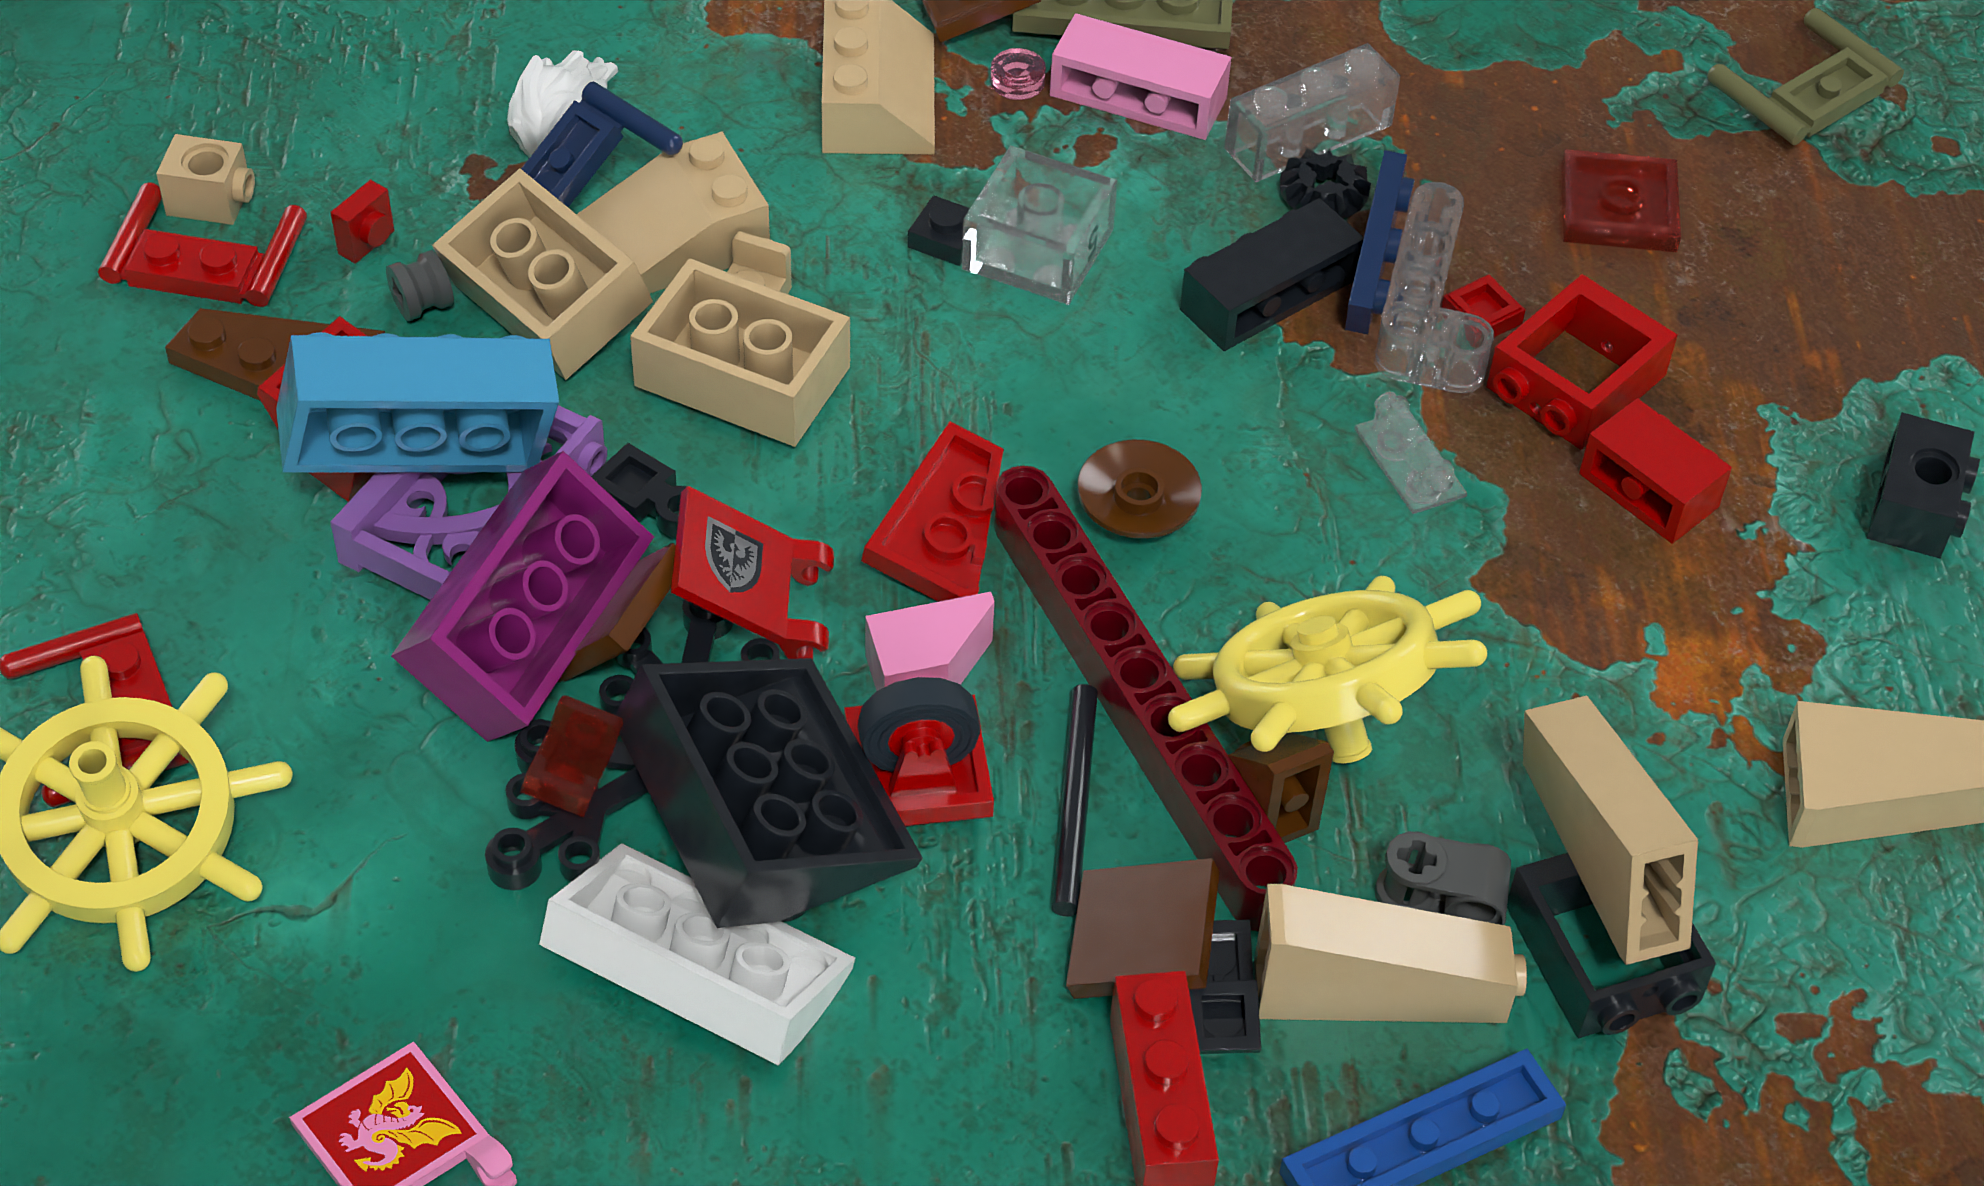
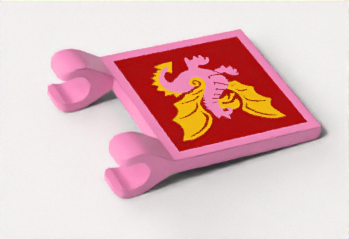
[289,1041,517,1186]

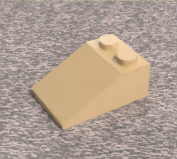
[577,132,770,294]

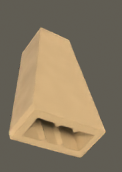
[1523,696,1698,965]
[1783,701,1984,848]
[1254,884,1527,1023]

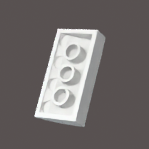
[539,843,855,1065]

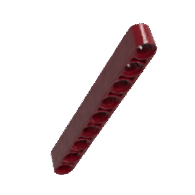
[994,465,1298,931]

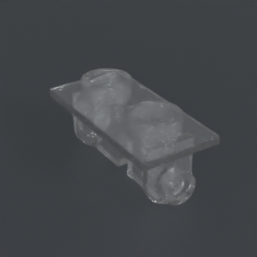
[1355,392,1467,515]

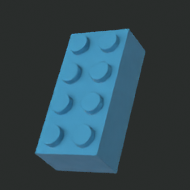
[276,332,559,472]

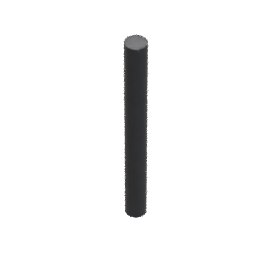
[1052,684,1098,917]

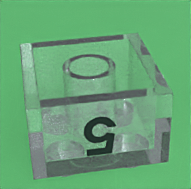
[962,145,1118,305]

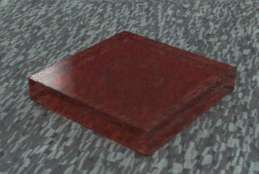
[1562,149,1681,253]

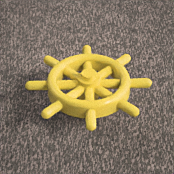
[1168,576,1487,763]
[0,656,293,972]

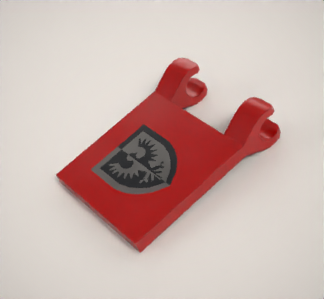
[671,486,834,660]

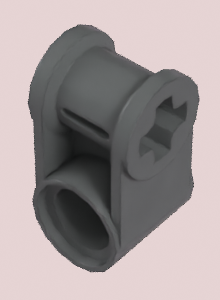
[1375,831,1511,925]

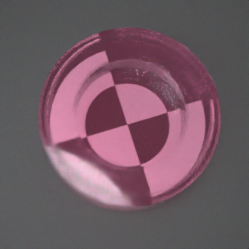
[990,48,1046,100]

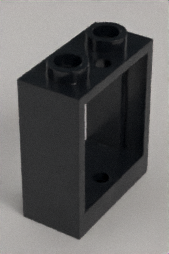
[1507,852,1716,1039]

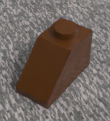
[1228,733,1334,843]

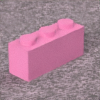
[1050,13,1232,140]

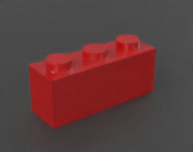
[1110,971,1219,1186]

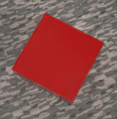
[1441,274,1526,346]

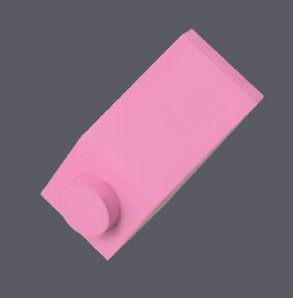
[865,592,994,691]

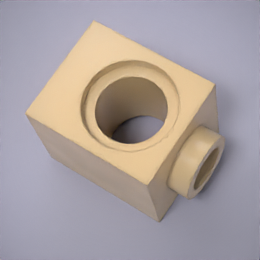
[156,134,255,225]

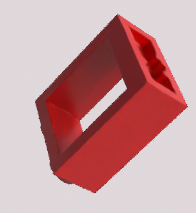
[1486,274,1678,450]

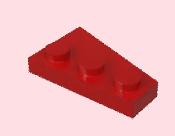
[861,421,1004,602]

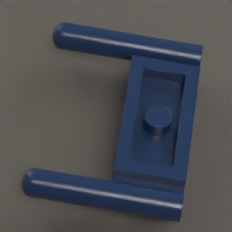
[521,81,683,207]

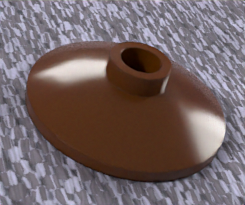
[1077,439,1202,538]

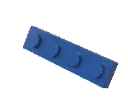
[1279,1048,1566,1186]

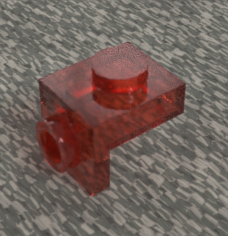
[520,695,624,817]

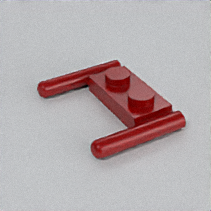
[98,182,307,307]
[0,613,190,807]

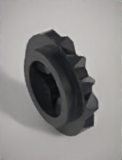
[1279,147,1371,218]

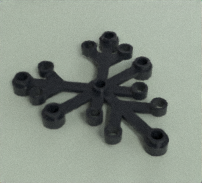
[485,599,807,922]

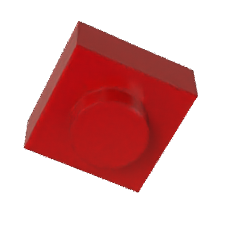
[330,179,395,264]

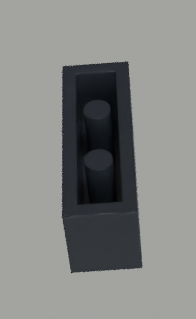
[1180,198,1364,351]

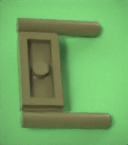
[1707,8,1904,145]

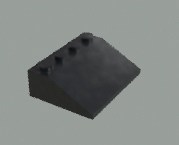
[613,658,923,928]

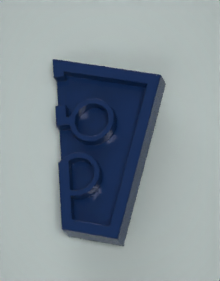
[1345,150,1415,335]

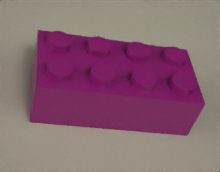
[391,451,654,742]

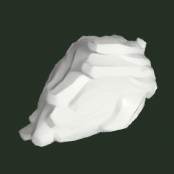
[507,50,618,158]

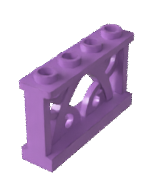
[330,405,607,600]

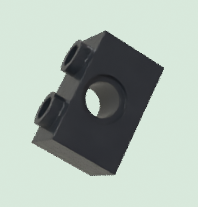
[1867,412,1980,559]

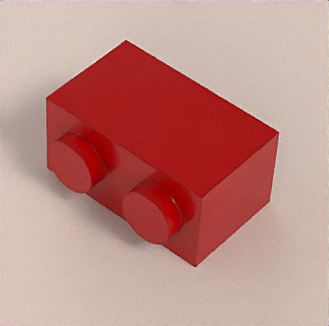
[1579,398,1732,544]

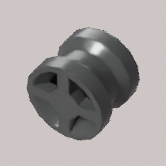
[386,250,454,321]

